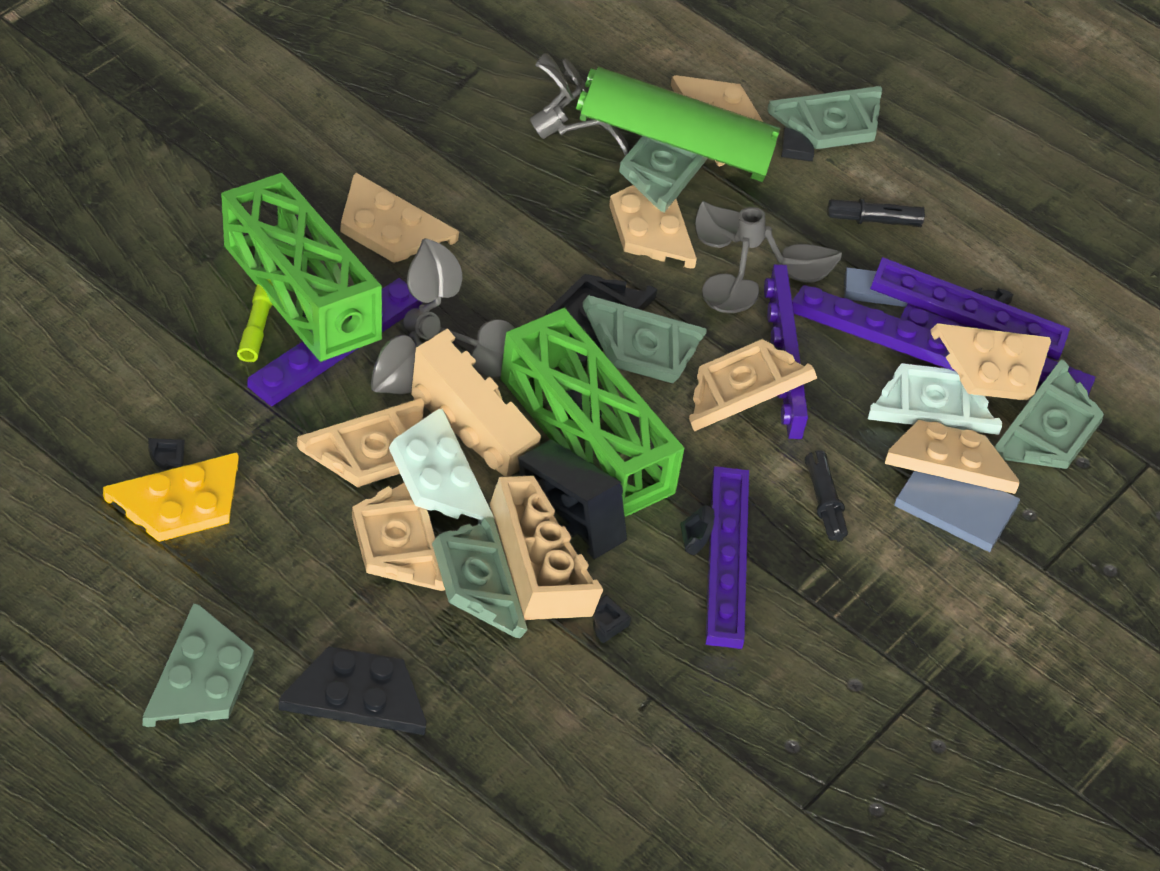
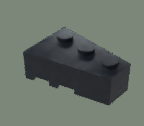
[518,439,627,560]

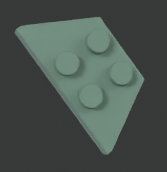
[767,86,882,149]
[619,136,708,213]
[583,295,706,383]
[994,359,1104,469]
[432,517,528,638]
[143,603,254,727]

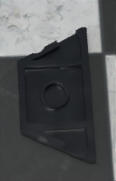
[545,274,657,369]
[279,646,427,735]

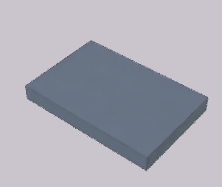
[894,471,1020,552]

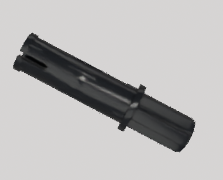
[827,198,925,227]
[805,450,848,542]

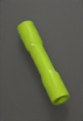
[237,279,273,362]

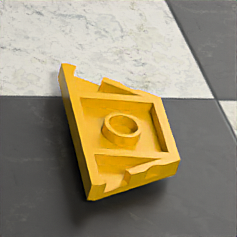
[103,453,239,542]

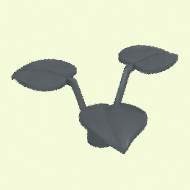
[530,53,631,156]
[695,201,842,313]
[371,238,515,394]

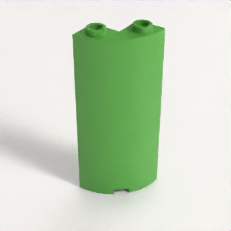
[576,66,780,182]

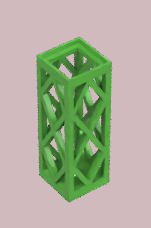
[221,173,382,362]
[500,308,685,517]

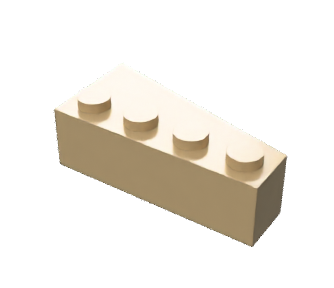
[411,328,541,477]
[490,476,603,620]

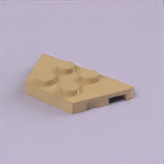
[671,75,763,166]
[340,173,459,263]
[609,185,697,268]
[931,323,1051,401]
[689,339,817,431]
[297,398,424,487]
[885,420,1019,494]
[352,482,445,591]

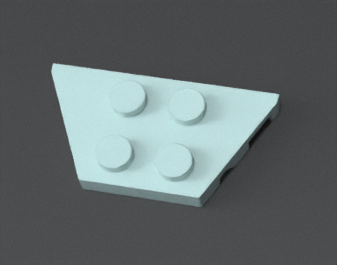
[868,363,1002,435]
[389,409,495,525]

